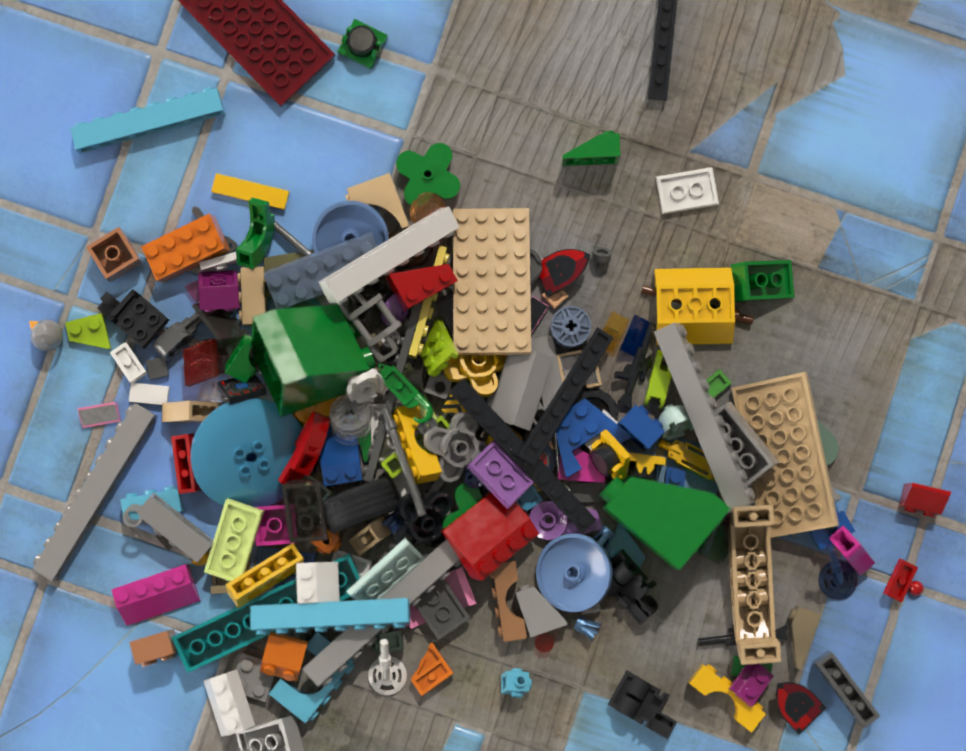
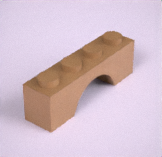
[490,560,527,642]

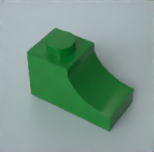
[225,334,257,383]

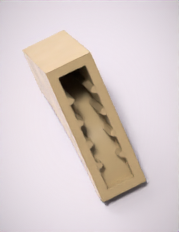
[345,173,409,230]
[162,401,225,423]

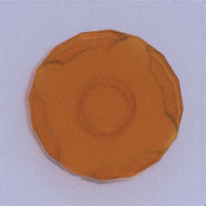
[410,192,446,224]

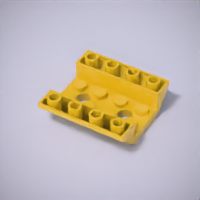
[654,268,735,345]

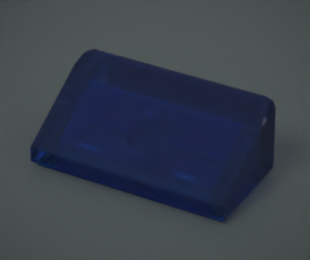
[619,314,651,357]

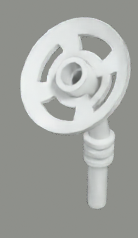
[368,639,407,695]

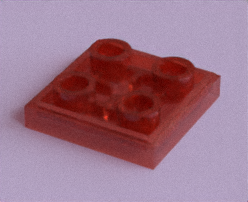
[183,339,219,387]

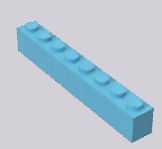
[70,87,225,153]
[250,598,411,635]

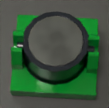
[337,18,388,69]

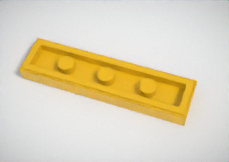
[211,173,290,210]

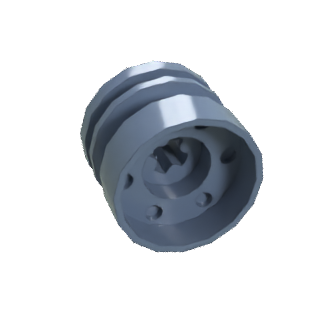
[550,306,591,350]

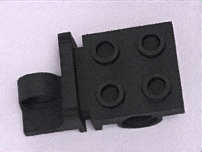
[97,289,170,349]
[606,549,658,625]
[608,670,677,740]

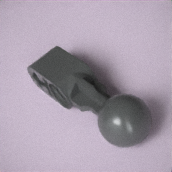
[153,301,220,361]

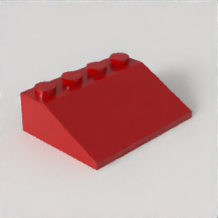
[442,492,539,581]

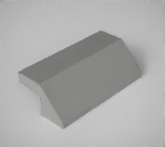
[491,350,553,431]

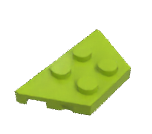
[421,317,458,377]

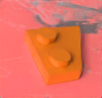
[411,643,454,696]

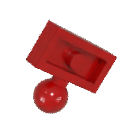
[883,558,924,602]

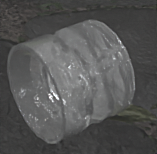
[329,395,371,445]

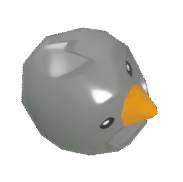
[29,319,63,351]

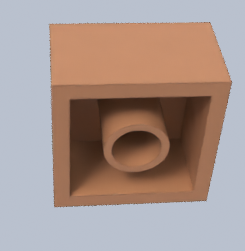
[86,227,143,282]
[129,629,178,667]

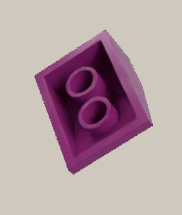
[199,270,239,312]

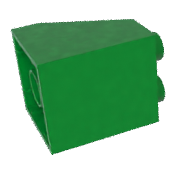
[251,304,375,417]
[599,476,731,570]

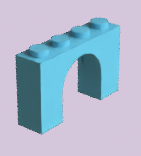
[269,632,355,723]

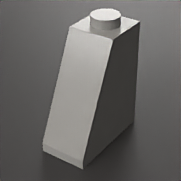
[515,584,568,637]

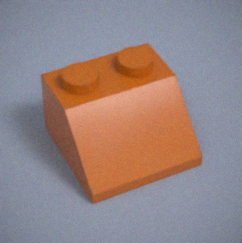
[259,631,308,682]

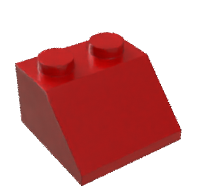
[899,483,951,518]

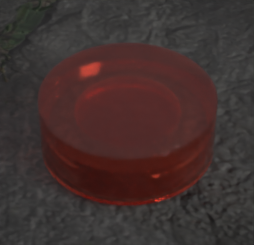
[535,633,554,652]

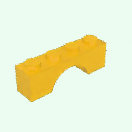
[392,406,442,484]
[688,664,766,733]

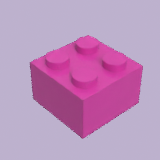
[255,504,298,546]

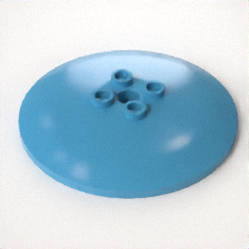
[190,398,302,507]

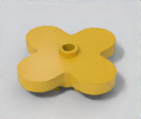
[443,355,507,397]

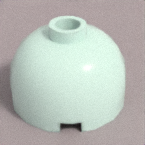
[658,404,694,440]

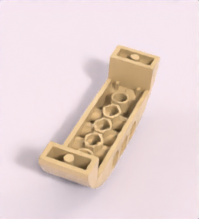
[728,505,781,665]

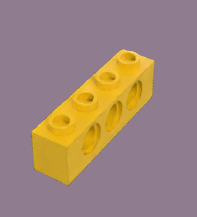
[226,543,304,608]

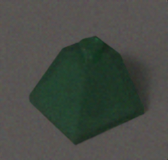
[696,520,728,564]

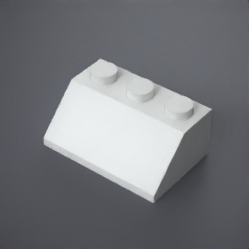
[203,669,255,736]

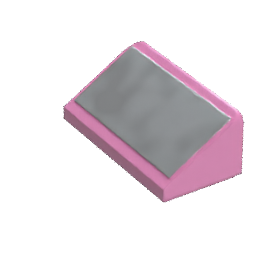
[78,402,121,428]

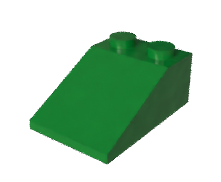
[561,131,621,167]
[731,260,795,302]

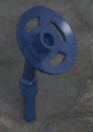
[818,545,858,600]

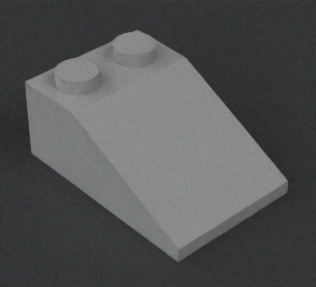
[236,715,304,751]

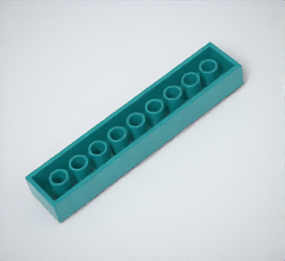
[171,554,362,673]

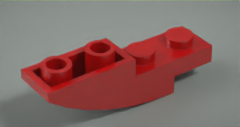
[278,411,330,489]

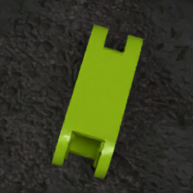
[643,350,672,410]

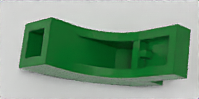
[236,197,275,269]

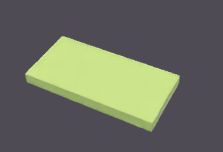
[204,498,264,582]

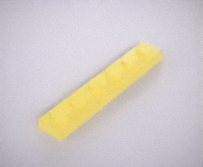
[408,246,450,360]

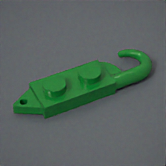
[378,363,433,424]

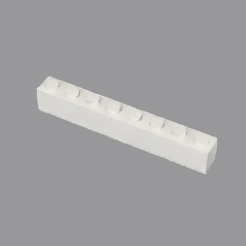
[318,207,459,304]

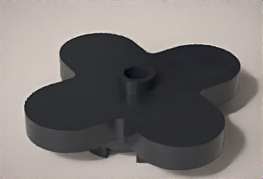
[394,490,452,548]

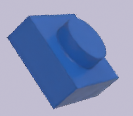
[665,467,686,487]

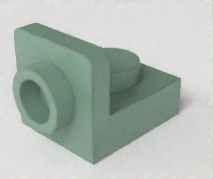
[372,630,404,654]

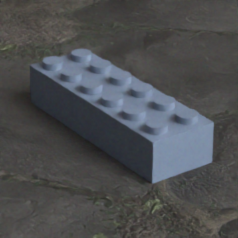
[264,231,378,309]

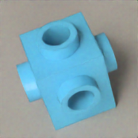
[501,668,532,698]

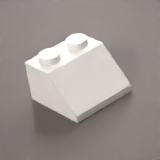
[296,562,340,603]

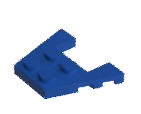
[555,399,632,478]

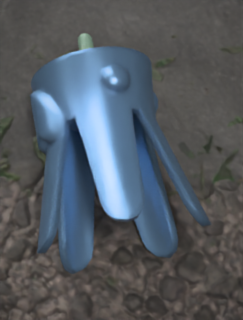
[593,524,616,551]
[572,615,602,642]

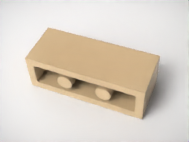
[238,266,267,327]

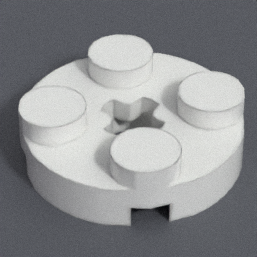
[346,369,385,403]

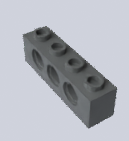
[813,651,880,728]

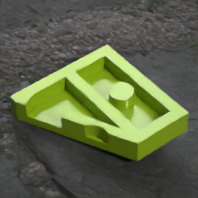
[65,313,112,350]

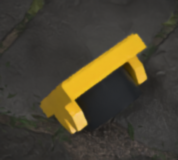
[590,430,631,481]
[628,452,666,479]

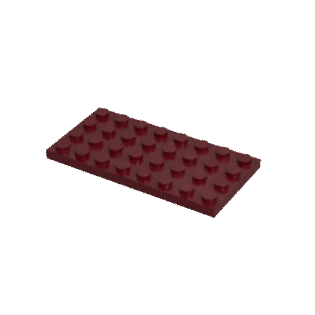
[178,0,336,107]

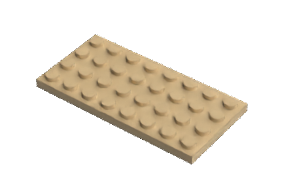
[453,208,531,355]
[731,372,839,538]

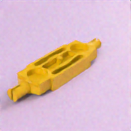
[658,439,716,482]

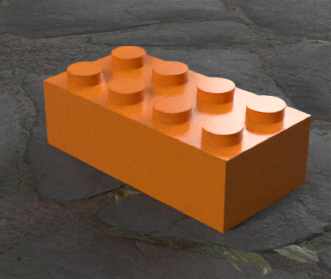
[141,214,231,283]

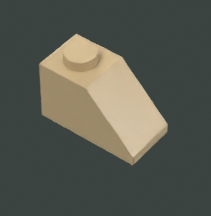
[349,516,391,556]

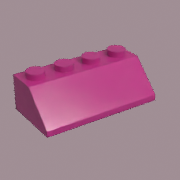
[111,564,201,626]

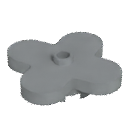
[424,411,487,482]

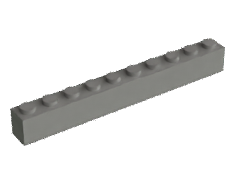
[654,323,755,513]
[32,403,158,581]
[303,539,462,687]

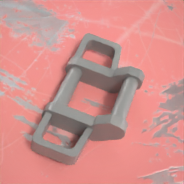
[338,293,402,362]

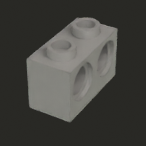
[424,371,454,401]

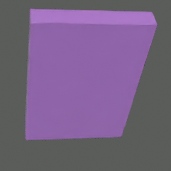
[467,441,534,509]

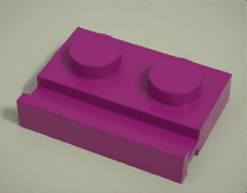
[728,664,774,707]

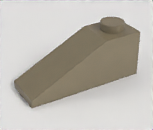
[788,606,821,670]

